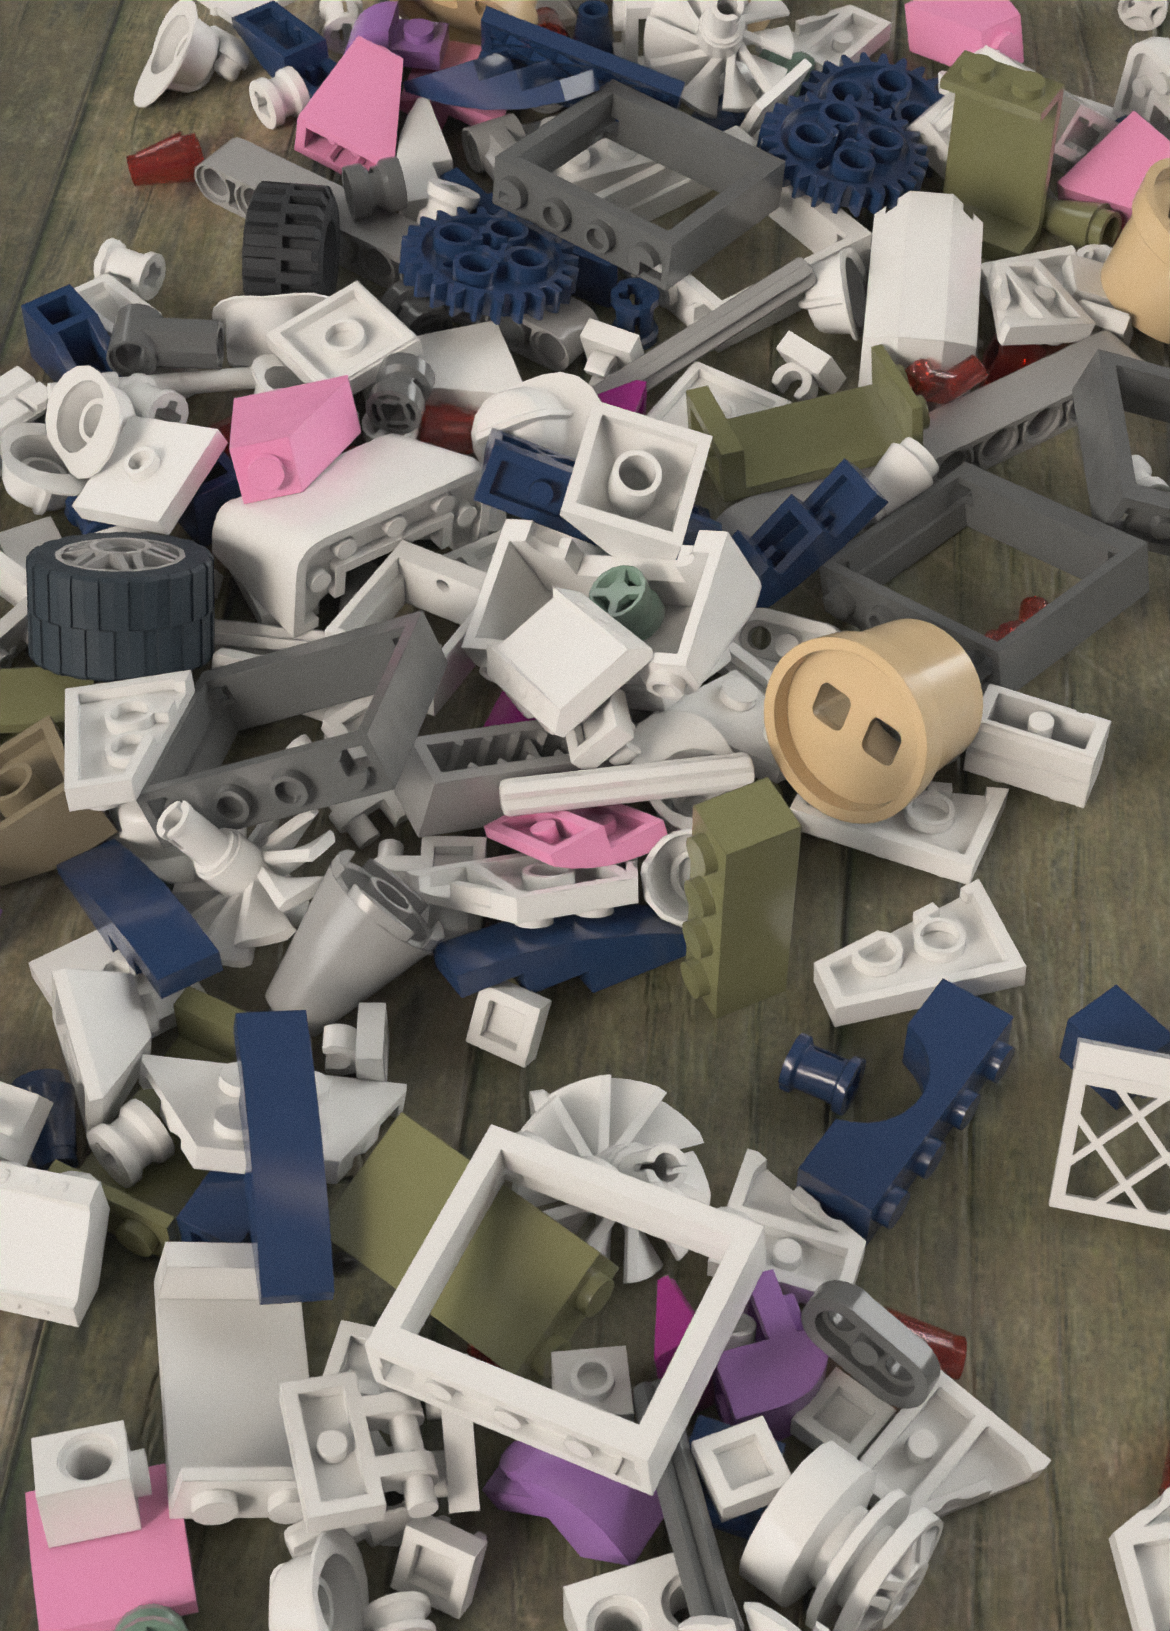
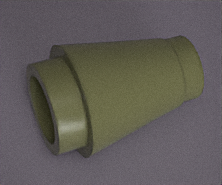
[1042,198,1122,249]

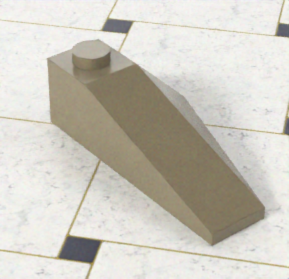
[0,715,118,887]

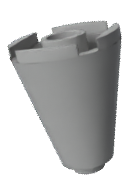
[265,849,445,1037]

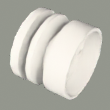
[739,1441,944,1631]

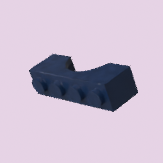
[796,978,1015,1247]

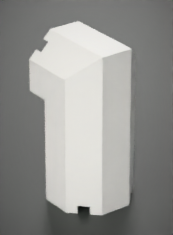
[858,191,983,412]

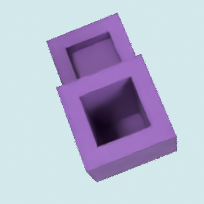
[344,1,449,70]
[712,1269,828,1441]
[482,1440,664,1566]

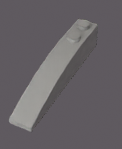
[394,709,654,838]

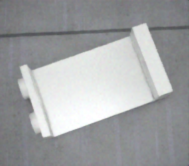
[154,1242,309,1525]

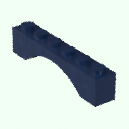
[21,284,242,547]

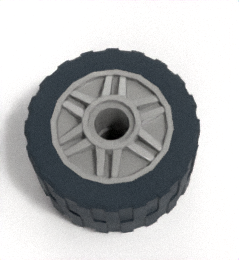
[26,532,215,682]

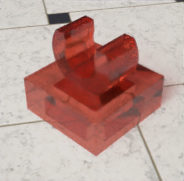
[979,334,1046,389]

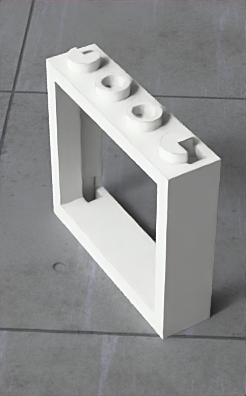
[595,125,872,353]
[364,1124,766,1496]

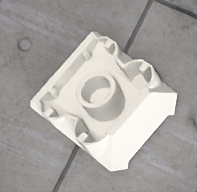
[487,586,653,737]
[0,1160,110,1327]

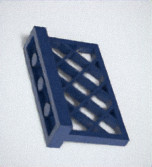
[478,6,685,122]
[473,428,722,560]

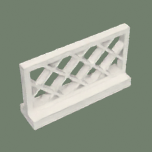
[1048,1037,1170,1230]

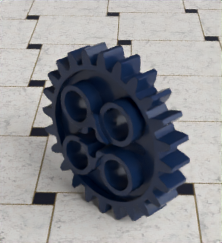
[798,52,945,178]
[756,91,929,217]
[399,206,579,325]

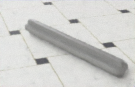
[593,257,816,394]

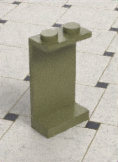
[940,50,1065,261]
[686,344,930,503]
[47,986,246,1258]
[329,1112,619,1384]

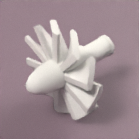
[643,0,794,118]
[157,800,335,968]
[512,1074,711,1284]

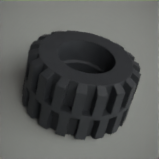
[242,181,340,297]

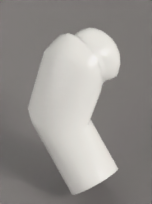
[210,25,250,82]

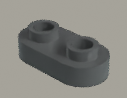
[801,1280,940,1409]

